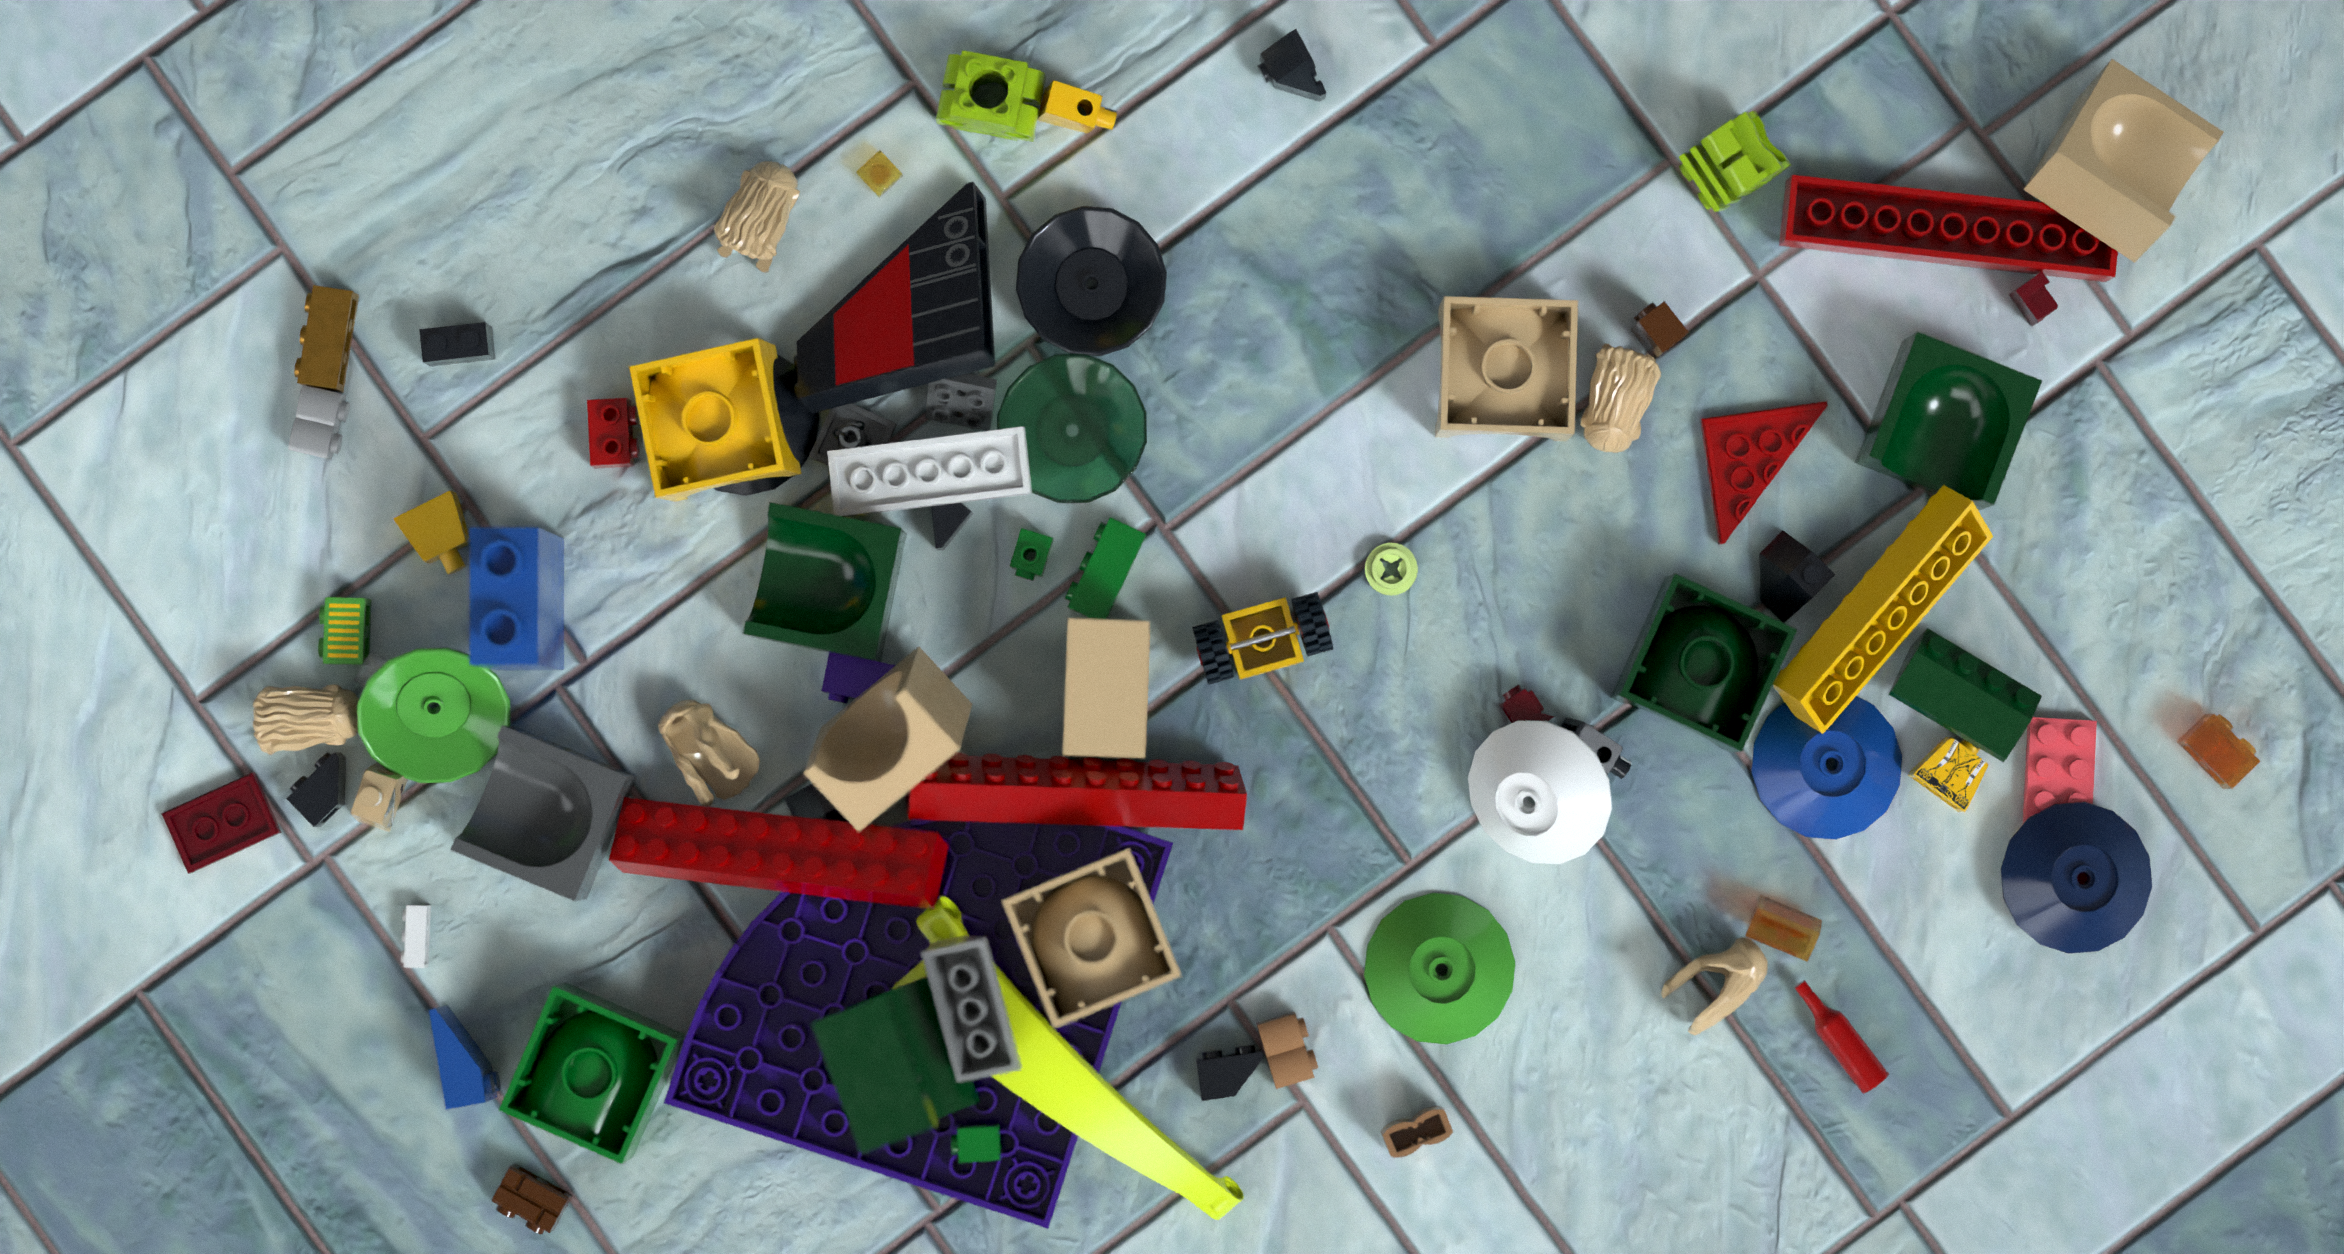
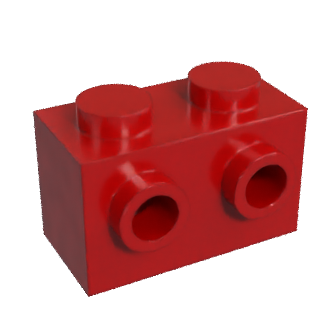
[587,398,639,469]

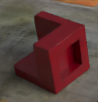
[2009,271,2058,326]

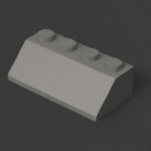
[921,936,1022,1083]

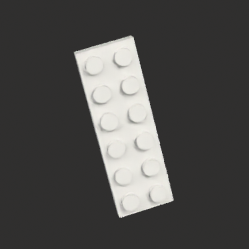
[827,427,1032,517]

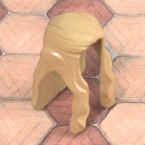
[714,161,800,273]
[1581,344,1661,453]
[253,684,359,755]
[658,700,760,806]
[1661,937,1767,1035]

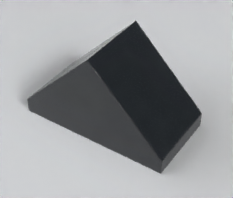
[931,503,973,550]

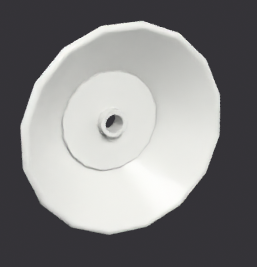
[1468,721,1612,864]

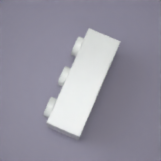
[401,905,431,968]

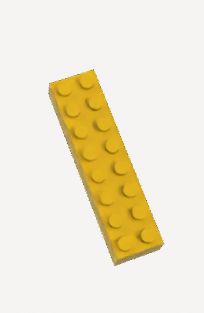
[1773,485,1993,734]

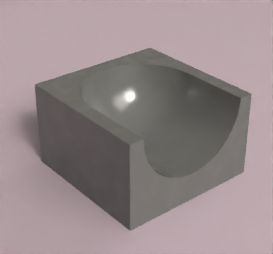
[450,725,637,901]

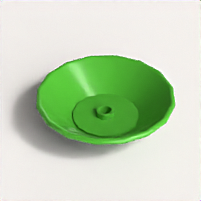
[357,648,511,783]
[1364,893,1515,1045]

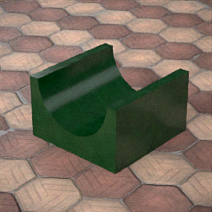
[811,976,980,1154]

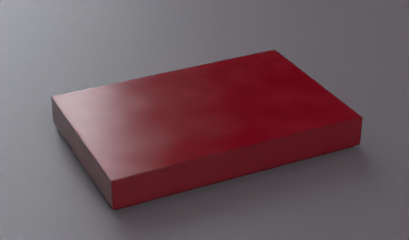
[161,772,282,874]

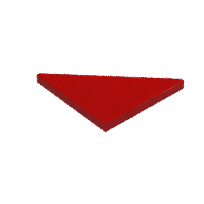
[1700,401,1828,545]

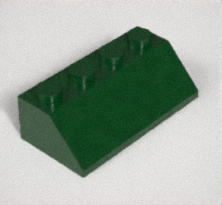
[1888,628,2042,762]

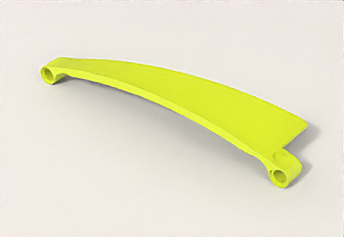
[892,896,1244,1220]

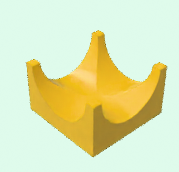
[629,338,802,502]

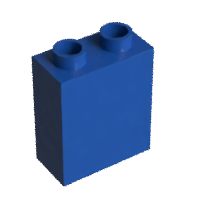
[469,527,564,671]

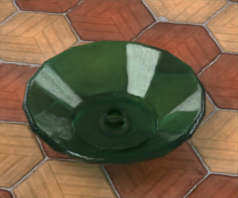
[997,354,1147,503]

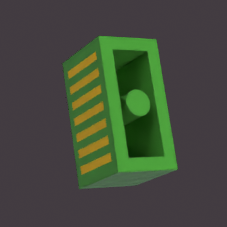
[318,597,372,666]

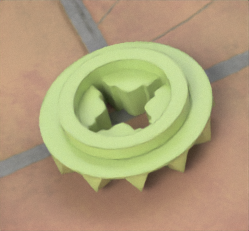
[1365,543,1418,595]

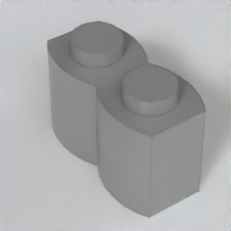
[288,385,350,460]

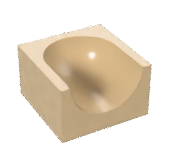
[2023,59,2224,263]
[1063,618,1150,759]
[804,646,972,832]
[1002,848,1181,1028]

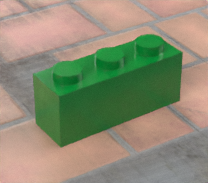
[1065,517,1146,620]

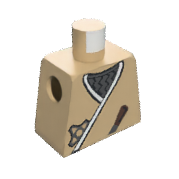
[351,762,408,832]

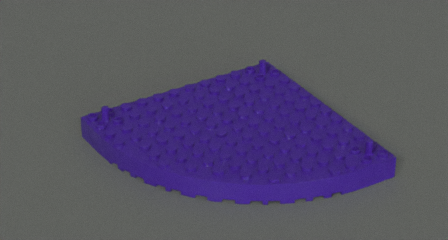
[664,820,1173,1229]

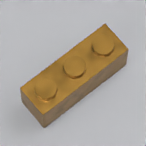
[294,285,359,392]

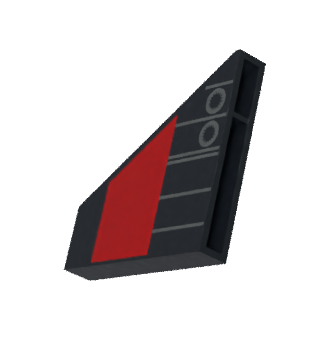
[794,182,995,413]

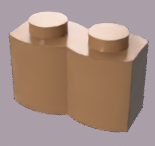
[1256,1012,1318,1089]
[1380,1106,1453,1158]

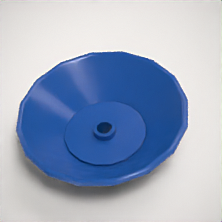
[1751,696,1902,840]

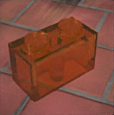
[2177,713,2260,789]
[1745,895,1822,962]

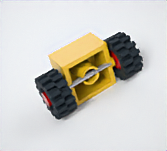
[1192,592,1334,685]

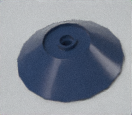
[2001,802,2152,954]

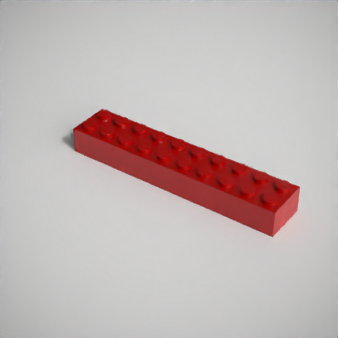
[1779,175,2118,282]
[905,752,1247,830]
[609,797,949,910]

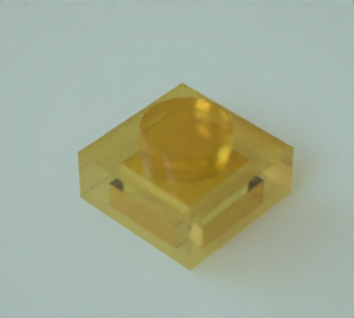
[856,150,903,198]

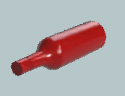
[1794,980,1889,1094]

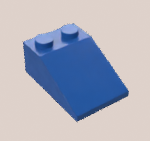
[429,1005,501,1110]

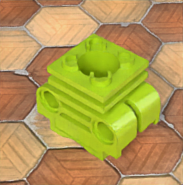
[936,50,1046,142]
[1679,111,1791,212]

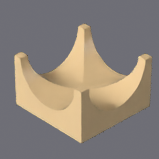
[1435,296,1578,441]

